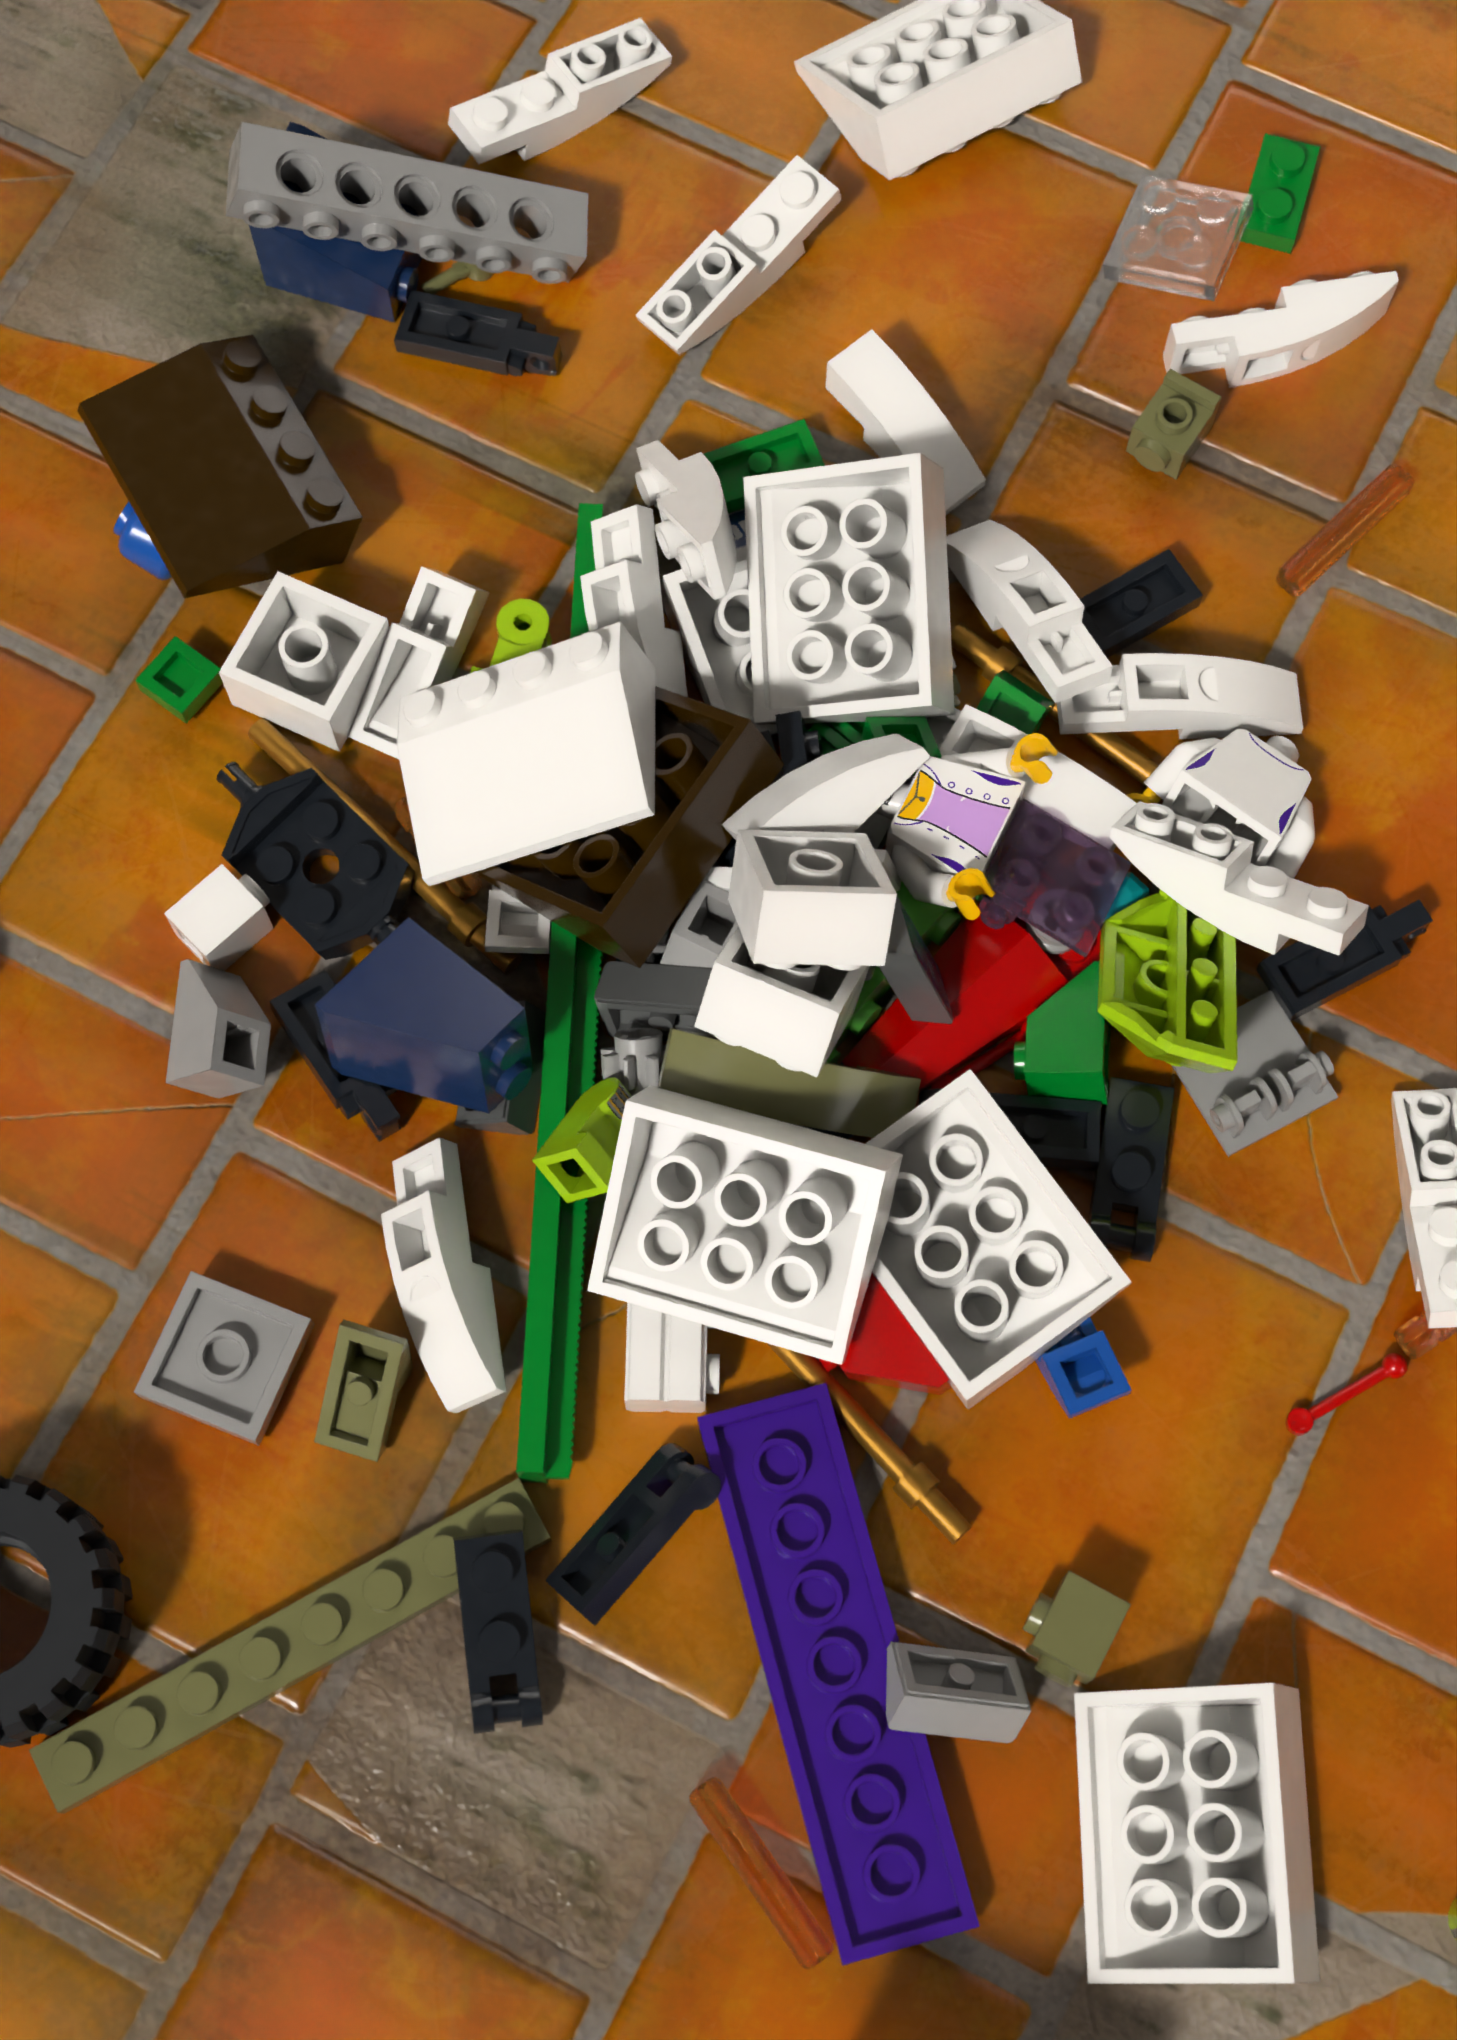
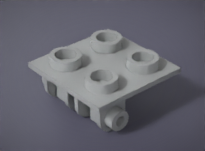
[1172,990,1338,1157]

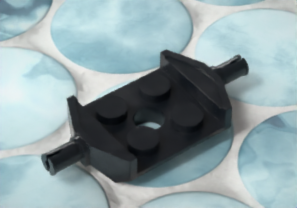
[216,761,415,960]

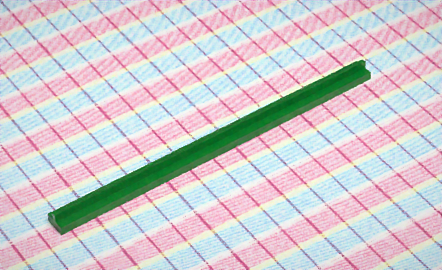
[516,503,604,1483]

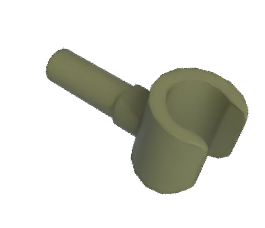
[420,261,494,295]

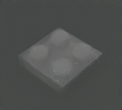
[1103,174,1253,301]

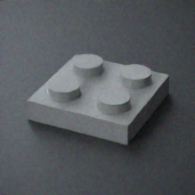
[134,1271,315,1446]

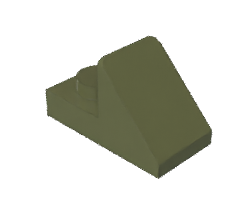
[314,1320,413,1462]

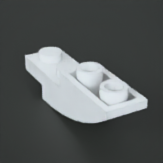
[448,18,672,164]
[636,155,842,355]
[1163,271,1399,388]
[635,440,737,600]
[580,504,687,697]
[946,520,1113,703]
[1057,653,1303,739]
[927,704,1137,860]
[1110,801,1369,956]
[1391,1088,1457,1329]
[381,1137,506,1413]

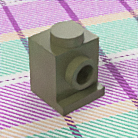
[1126,368,1222,480]

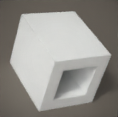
[164,864,274,971]

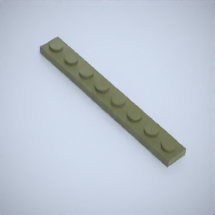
[29,1478,552,1814]

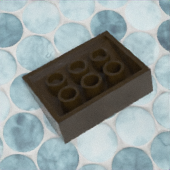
[77,335,363,599]
[476,686,784,968]

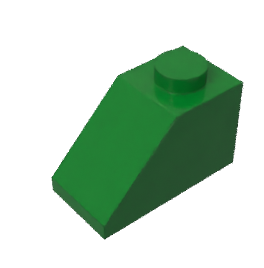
[1014,961,1111,1104]

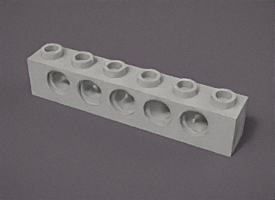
[226,122,589,284]

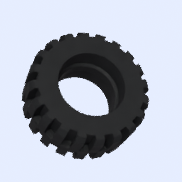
[0,1474,133,1748]

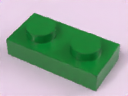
[1235,133,1320,254]
[703,419,825,513]

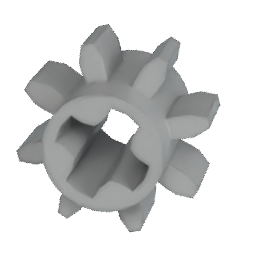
[601,1028,667,1096]

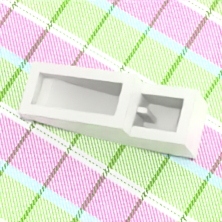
[825,329,986,516]
[347,566,490,759]
[722,733,931,840]

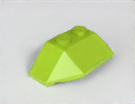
[1097,889,1238,1073]

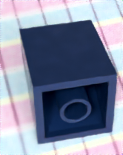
[249,121,422,323]
[315,917,533,1114]

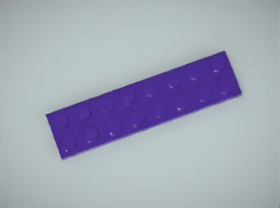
[697,1383,980,1965]

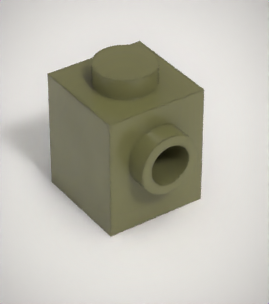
[1022,1571,1131,1688]

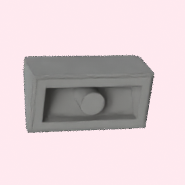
[886,1642,1032,1743]

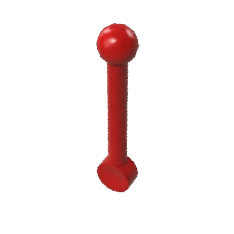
[931,1021,1027,1089]
[1285,1353,1408,1436]

